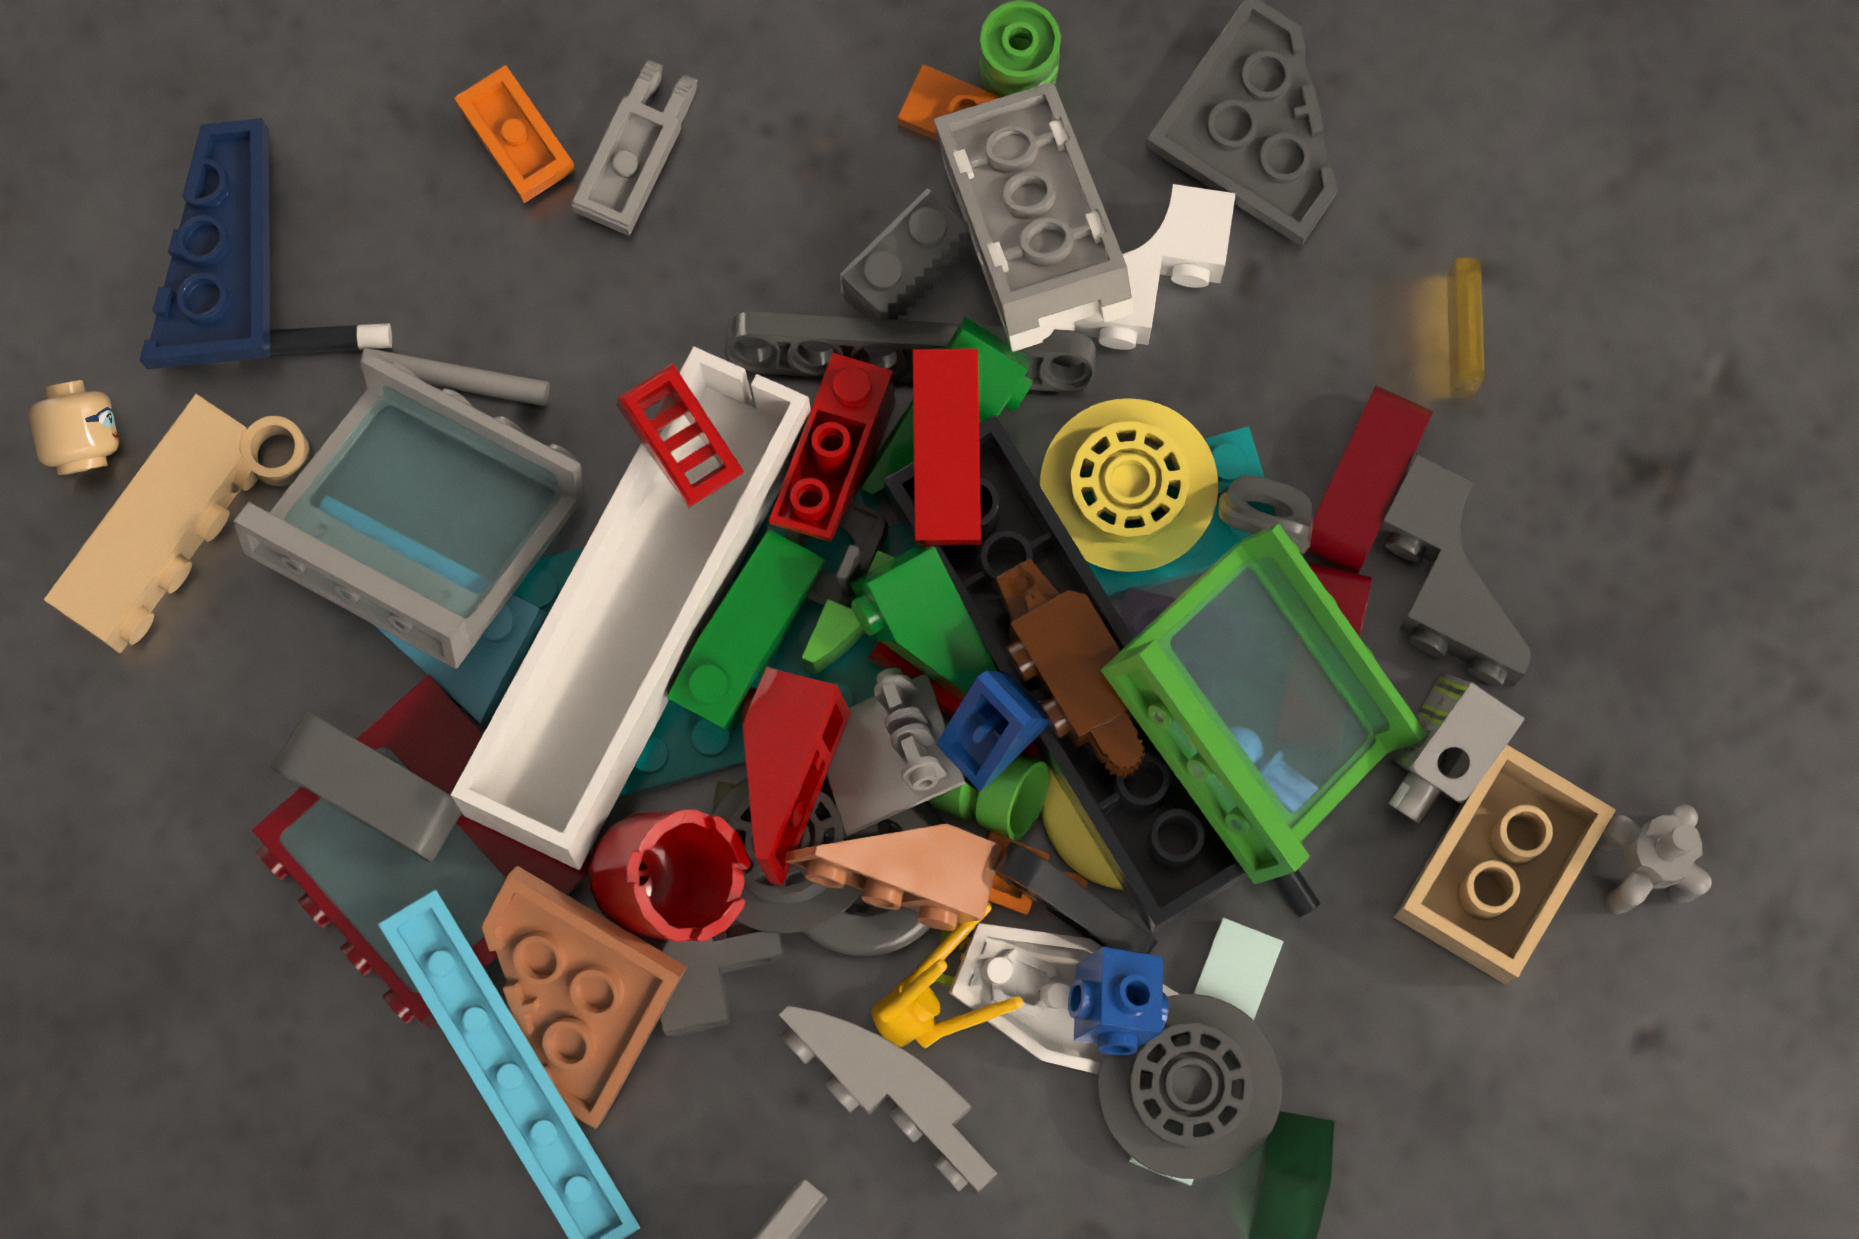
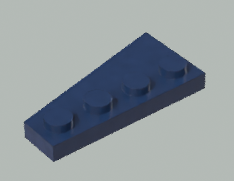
[139,118,270,370]

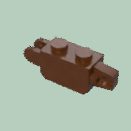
[996,559,1145,779]

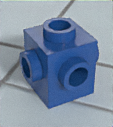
[1068,947,1169,1056]

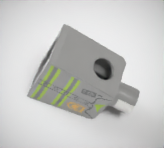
[1388,673,1525,825]

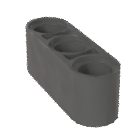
[271,711,462,863]

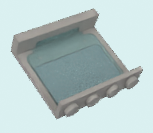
[234,353,585,669]

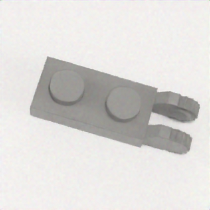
[571,60,698,236]

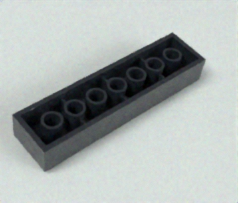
[884,415,1249,935]

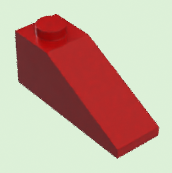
[742,667,851,886]

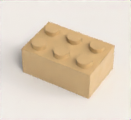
[1394,745,1616,985]

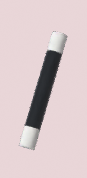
[270,323,392,355]

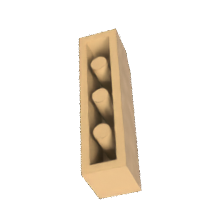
[44,394,311,654]

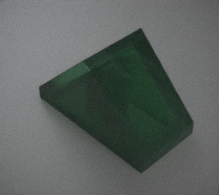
[1248,1111,1335,1239]

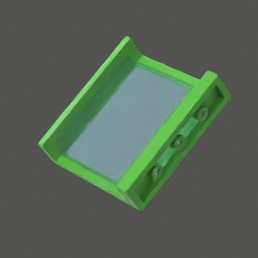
[1101,523,1427,885]

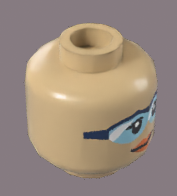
[28,380,119,476]

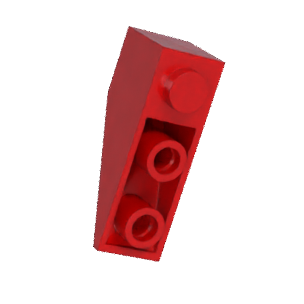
[769,353,895,542]

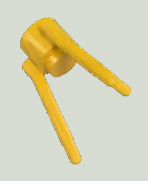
[871,902,1023,1048]

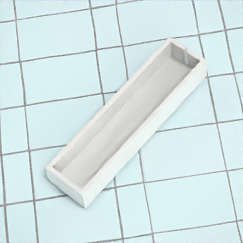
[451,347,811,870]

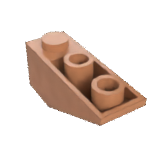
[784,824,1002,931]

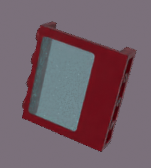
[252,675,592,1028]

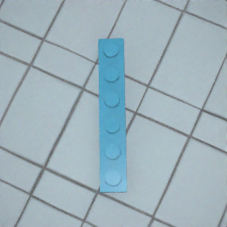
[378,888,641,1239]

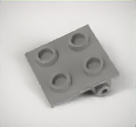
[827,668,966,836]

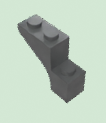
[1377,454,1531,687]

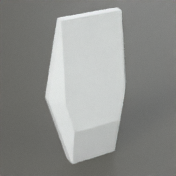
[949,923,1180,1088]

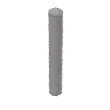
[360,348,550,406]

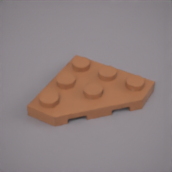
[481,866,687,1129]

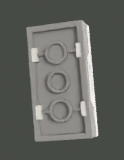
[934,82,1135,352]

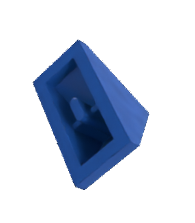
[936,671,1048,792]

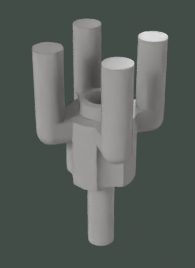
[1595,804,1711,915]

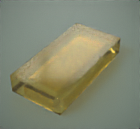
[1447,258,1484,397]

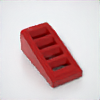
[616,363,744,508]

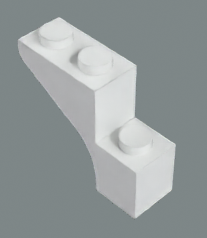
[1054,184,1236,350]

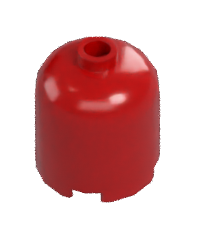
[589,809,750,942]

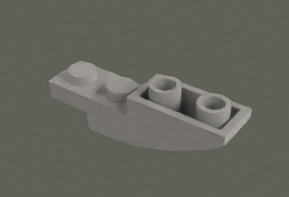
[778,1006,997,1194]

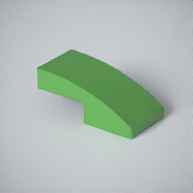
[802,551,894,674]

